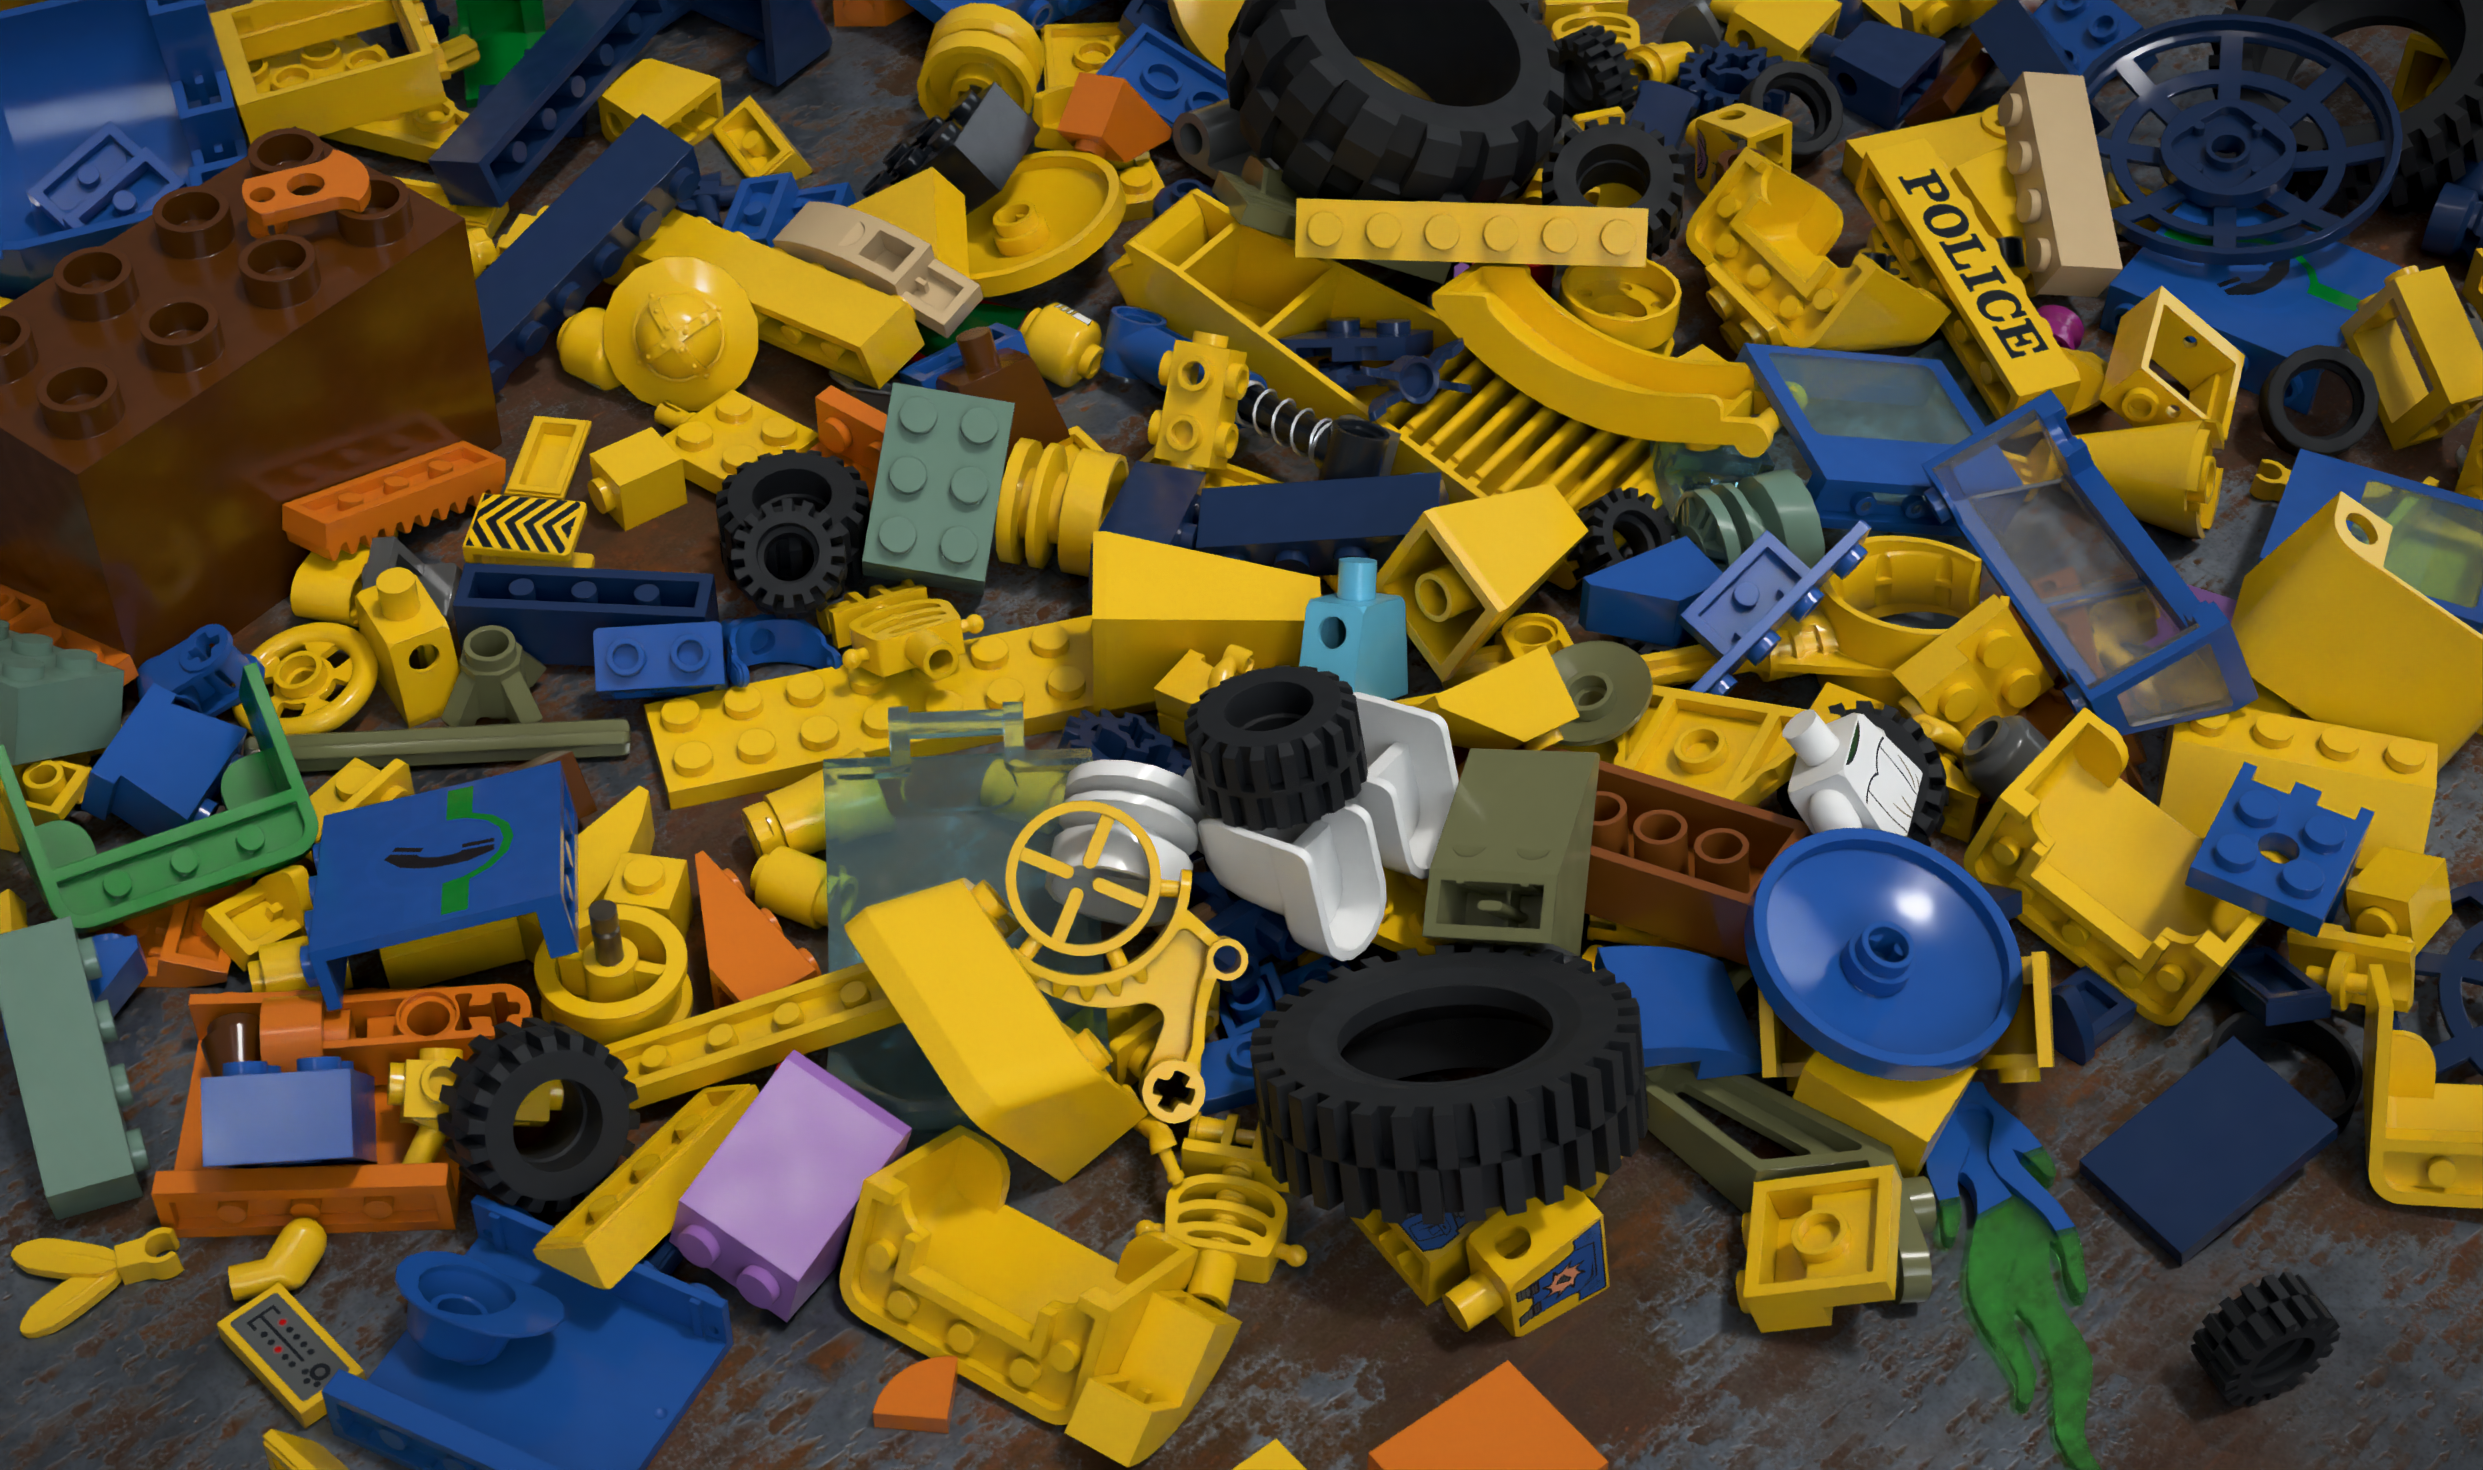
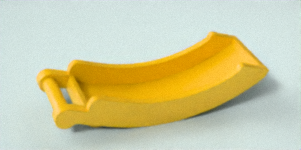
[1432,263,1805,458]

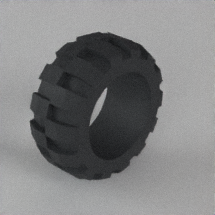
[1225,0,1564,204]

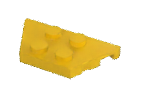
[1614,685,1841,807]

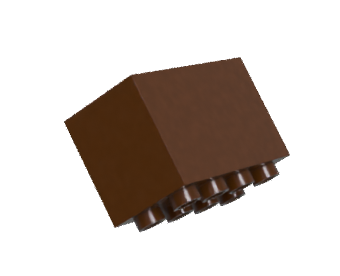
[0,126,502,701]

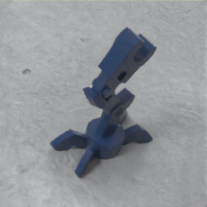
[1318,338,1472,422]

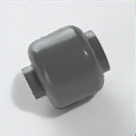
[1963,715,2051,804]

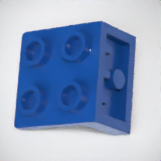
[2033,0,2159,76]

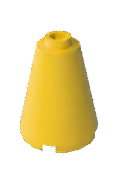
[2052,419,2224,540]

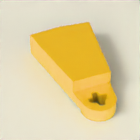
[1841,104,2007,187]

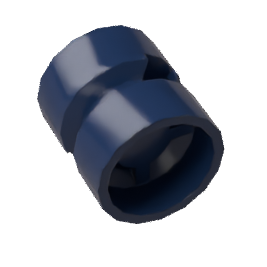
[2421,182,2483,265]

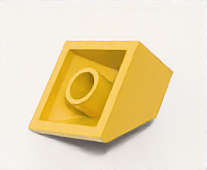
[1416,645,1580,751]

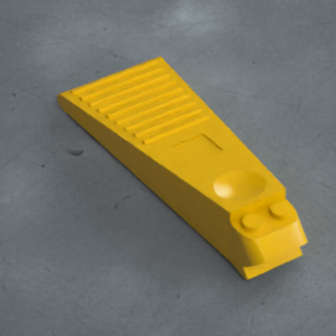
[1107,188,1703,590]

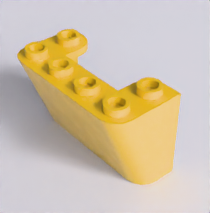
[2231,491,2483,773]

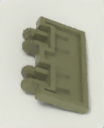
[1212,154,1452,284]

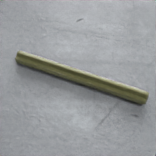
[243,718,632,772]

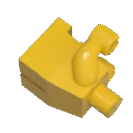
[1153,644,1255,745]

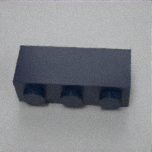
[1088,460,1206,599]

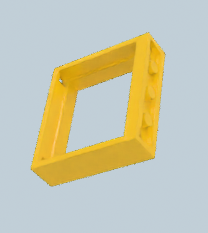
[210,0,451,145]

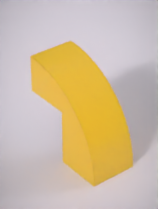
[1064,1289,1242,1468]

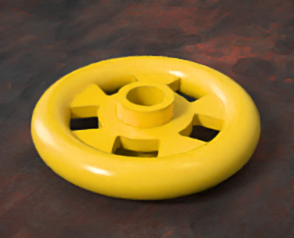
[232,622,379,736]

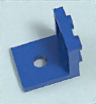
[2185,762,2375,938]

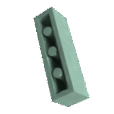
[0,916,151,1220]

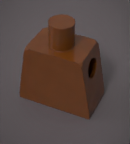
[936,327,1070,466]

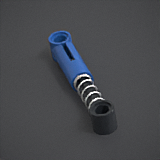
[1100,306,1391,480]

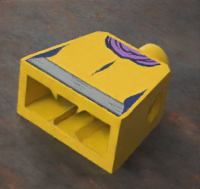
[1685,103,1792,196]

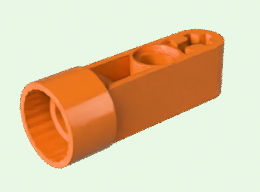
[260,983,533,1085]

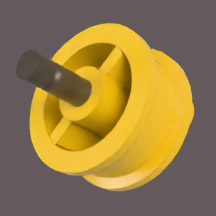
[534,900,693,1046]

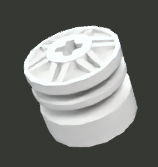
[1045,759,1205,927]

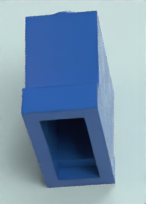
[81,682,248,837]

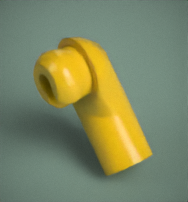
[228,1217,327,1302]

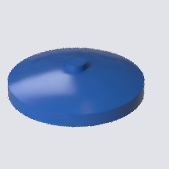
[1744,828,2023,1081]

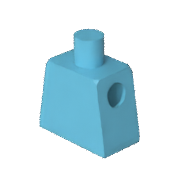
[1299,557,1408,700]

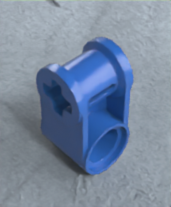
[135,624,265,718]

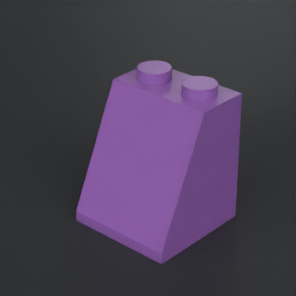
[669,1050,912,1322]

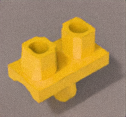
[2287,923,2416,1013]

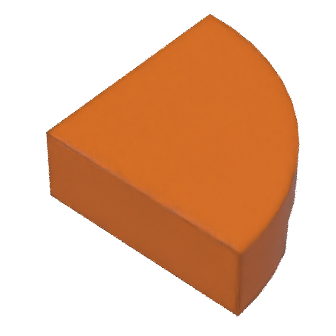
[873,1356,959,1434]

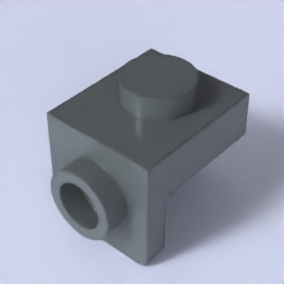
[362,536,462,623]

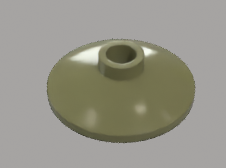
[1551,641,1653,747]

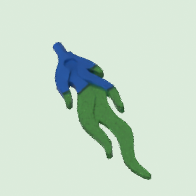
[1923,1080,2102,1470]

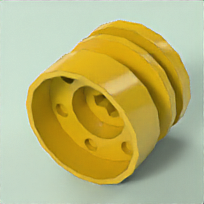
[1558,258,1682,357]
[995,438,1129,577]

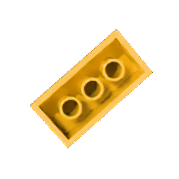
[2156,695,2438,877]

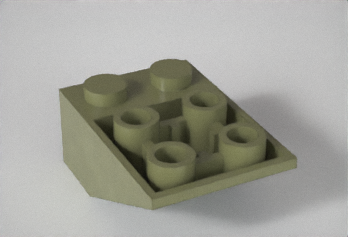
[1422,748,1600,956]

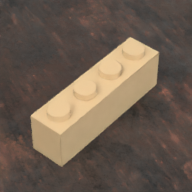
[1998,71,2123,297]

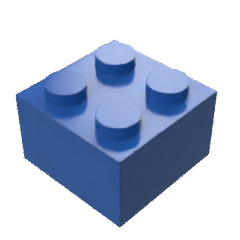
[201,1056,377,1169]

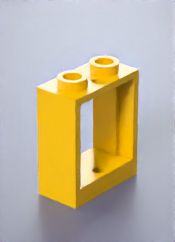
[2340,265,2483,450]
[2099,285,2245,441]

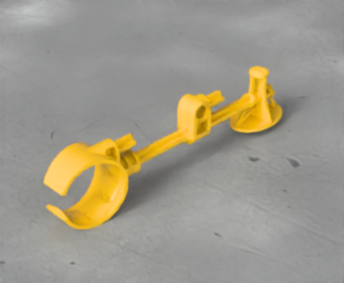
[1394,535,2010,719]

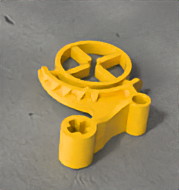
[1005,800,1248,1124]

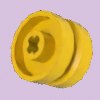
[917,3,1044,120]

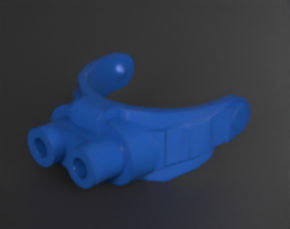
[720,614,843,688]

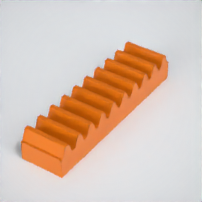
[282,440,506,561]

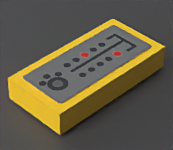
[216,1282,367,1429]

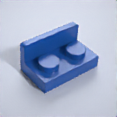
[593,621,729,701]

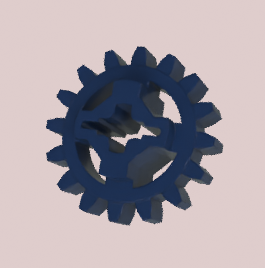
[1677,40,1791,116]
[1055,709,1192,777]

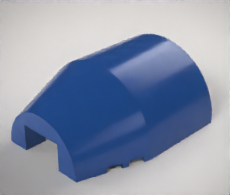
[0,0,248,300]

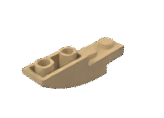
[772,201,983,339]

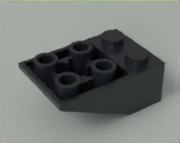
[861,82,1041,216]

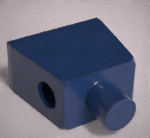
[1809,20,1946,131]

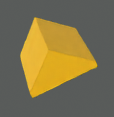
[1792,1050,1978,1178]

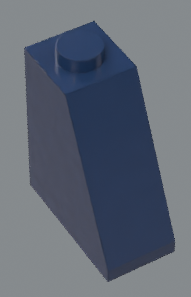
[1970,0,2111,135]

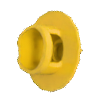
[603,257,759,411]

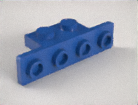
[1677,519,1872,696]

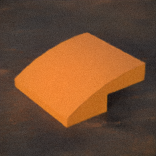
[95,877,254,988]

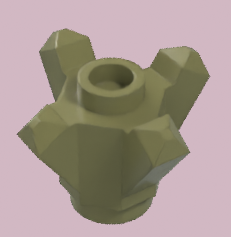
[441,625,547,727]

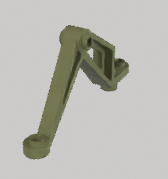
[1645,956,1936,1305]

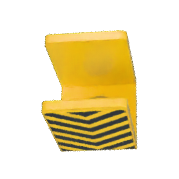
[462,493,595,569]

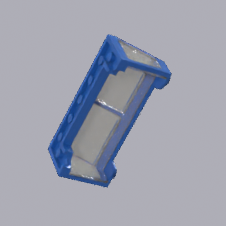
[1921,389,2259,736]

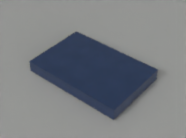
[2079,1036,2338,1266]

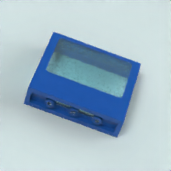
[1735,343,2029,539]
[2257,448,2483,634]

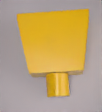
[1709,0,1843,66]
[596,58,724,146]
[355,567,460,728]

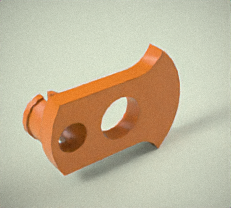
[242,149,371,239]

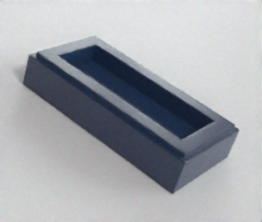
[2214,947,2331,1026]

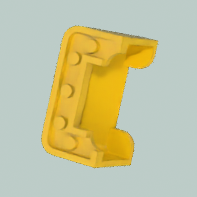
[1686,146,1952,352]
[1963,707,2289,1026]
[839,1124,1199,1425]

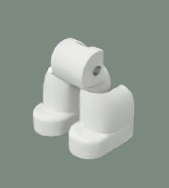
[1183,692,1459,961]

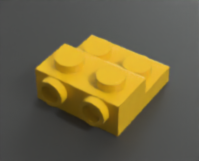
[1892,594,2055,771]
[1736,1164,1902,1333]

